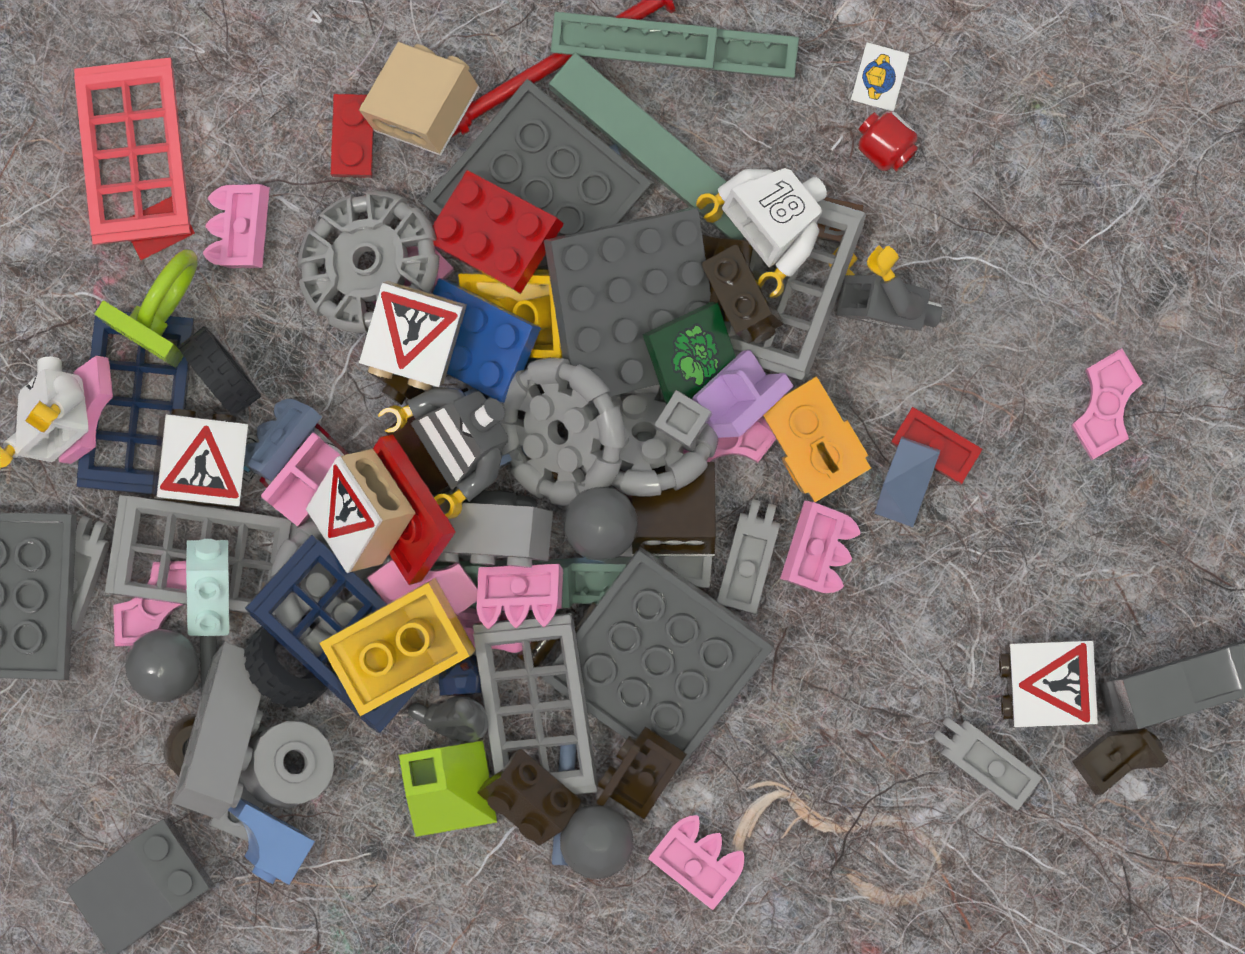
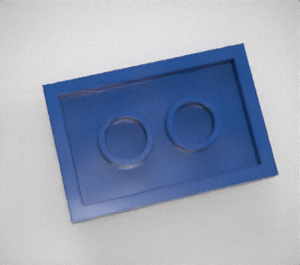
[433,278,541,403]

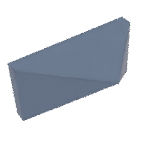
[875,437,941,527]

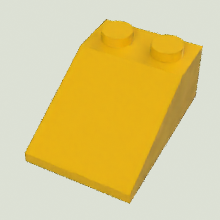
[458,270,562,358]
[319,578,475,716]

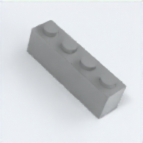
[436,502,553,568]
[172,642,265,819]

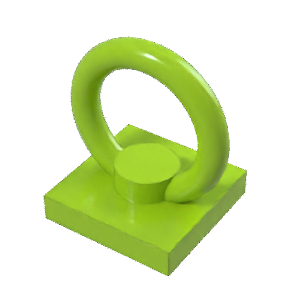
[94,249,198,368]

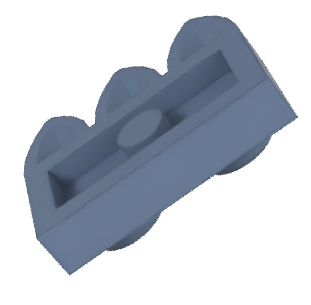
[244,399,322,481]

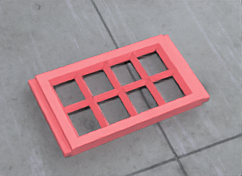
[74,57,191,245]

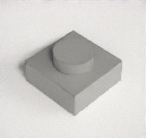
[654,390,712,449]

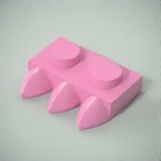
[203,184,270,268]
[780,501,860,593]
[477,564,563,629]
[648,815,744,910]

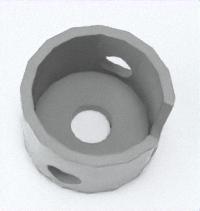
[241,721,334,808]

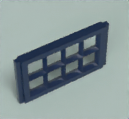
[76,309,195,494]
[245,535,425,733]

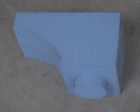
[228,798,315,885]

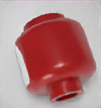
[858,111,919,172]

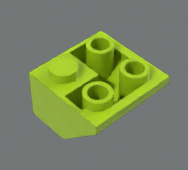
[399,741,497,837]

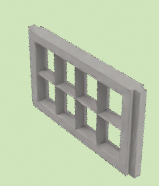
[724,200,866,382]
[105,495,298,615]
[473,613,598,794]

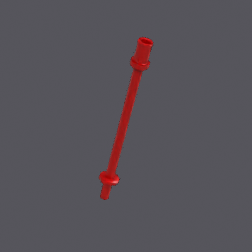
[451,0,676,138]

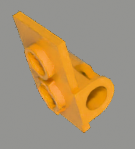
[763,376,871,502]

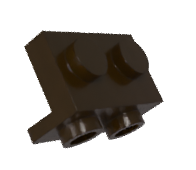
[596,727,687,820]
[477,749,581,846]

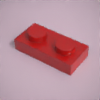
[330,94,374,178]
[890,407,983,485]

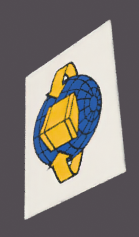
[851,42,909,111]

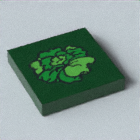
[642,302,736,405]

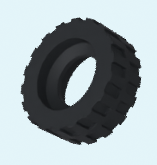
[178,326,261,417]
[244,615,336,708]

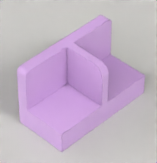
[693,350,793,438]

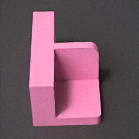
[261,432,341,527]

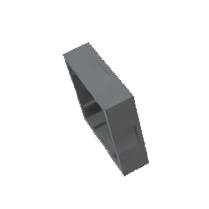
[1098,640,1245,731]

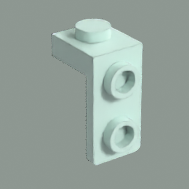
[186,539,229,636]

